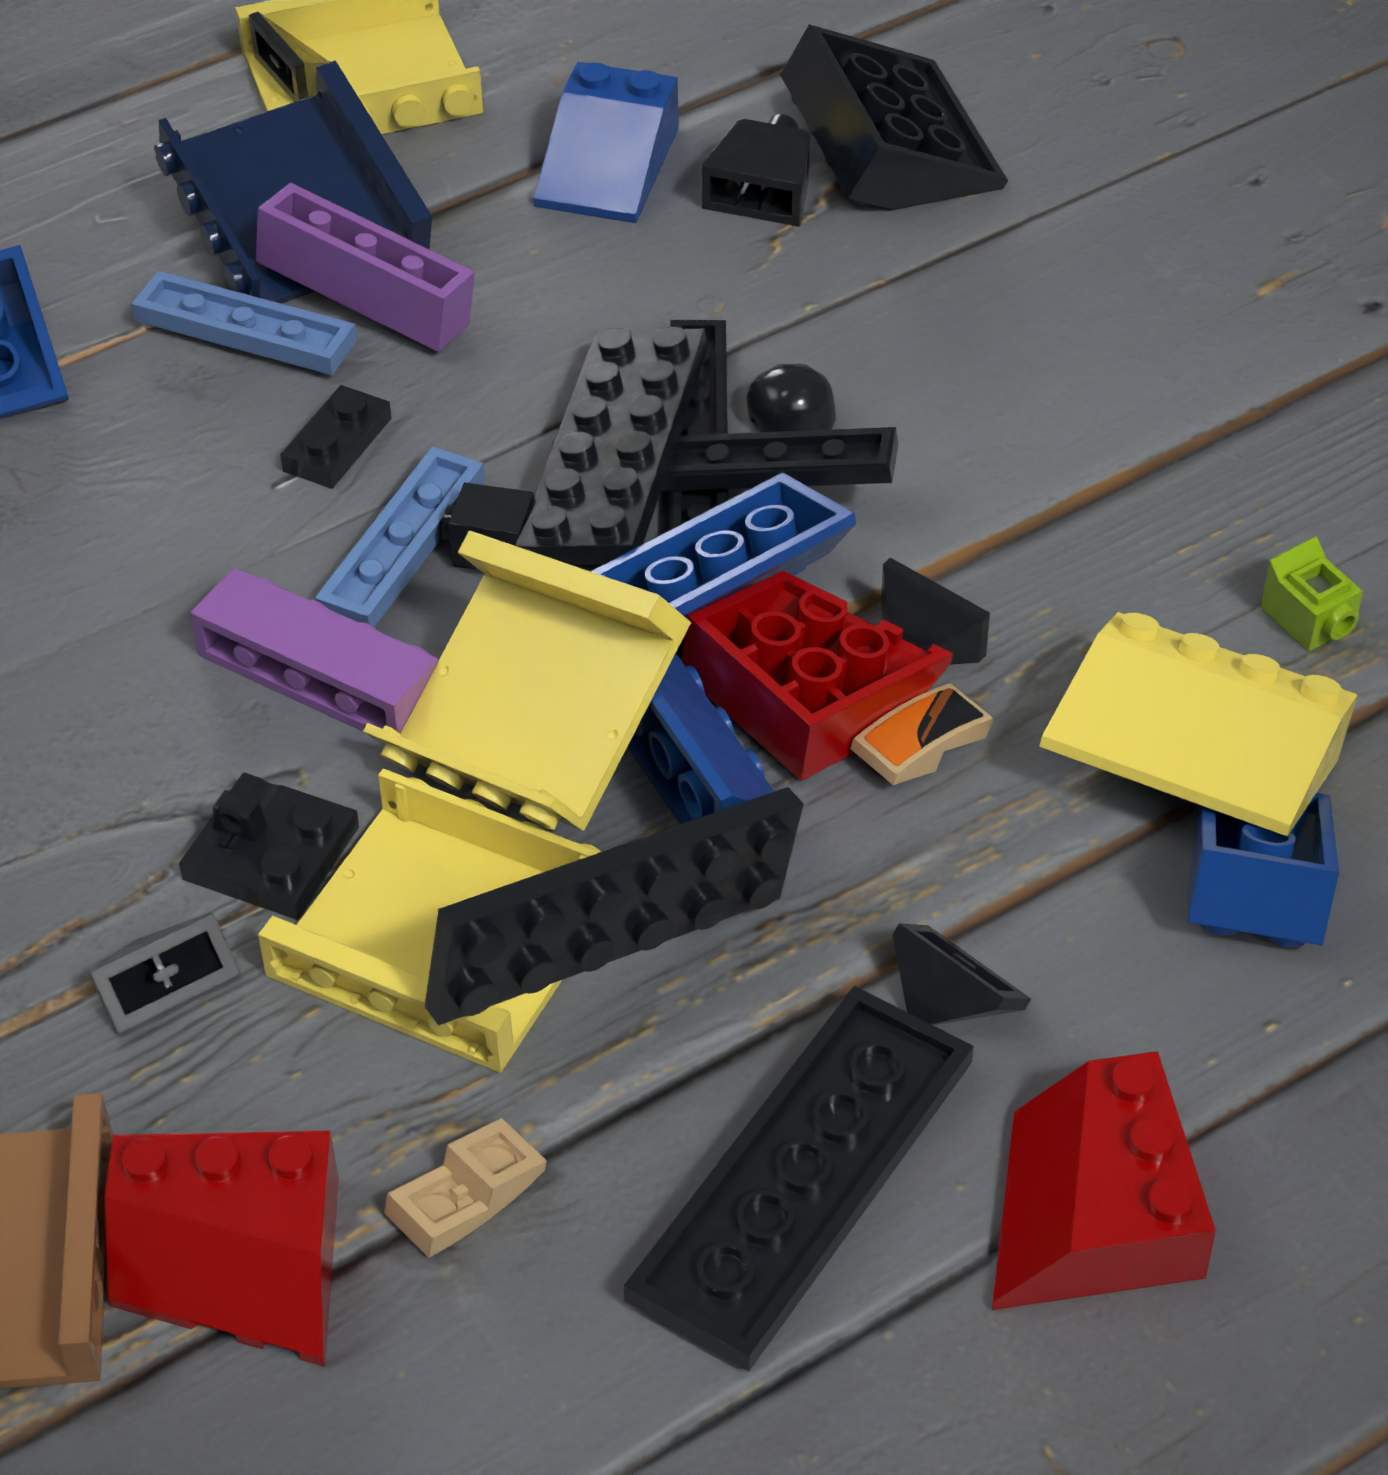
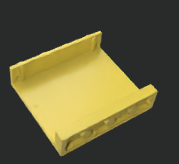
[235,0,483,134]
[363,531,691,831]
[258,769,602,1073]

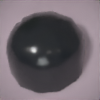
[746,363,836,432]

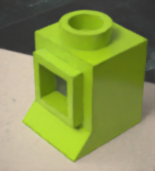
[1261,536,1363,652]

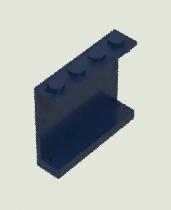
[154,60,432,304]

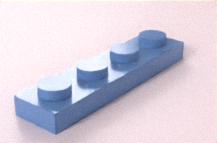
[131,271,357,375]
[314,446,485,627]

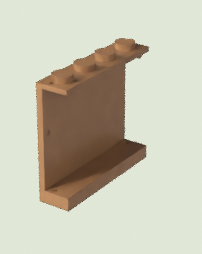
[0,1093,113,1389]

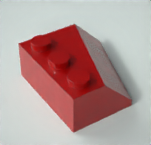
[681,571,953,781]
[992,1051,1216,1310]
[105,1130,339,1367]

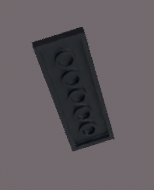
[515,327,708,565]
[424,787,804,1026]
[624,986,974,1372]

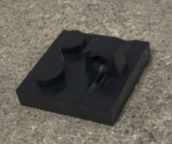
[179,772,359,920]

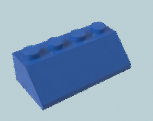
[591,472,856,618]
[627,653,774,824]

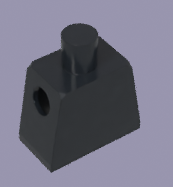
[702,114,811,227]

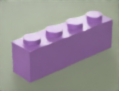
[256,183,475,352]
[190,567,438,733]

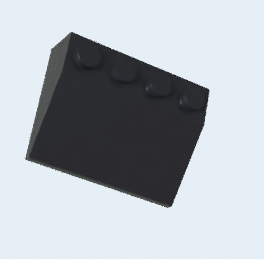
[780,24,1008,209]

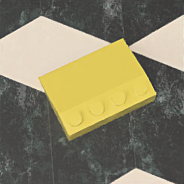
[1039,612,1358,836]

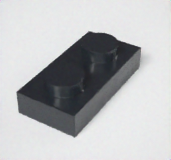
[280,385,392,489]

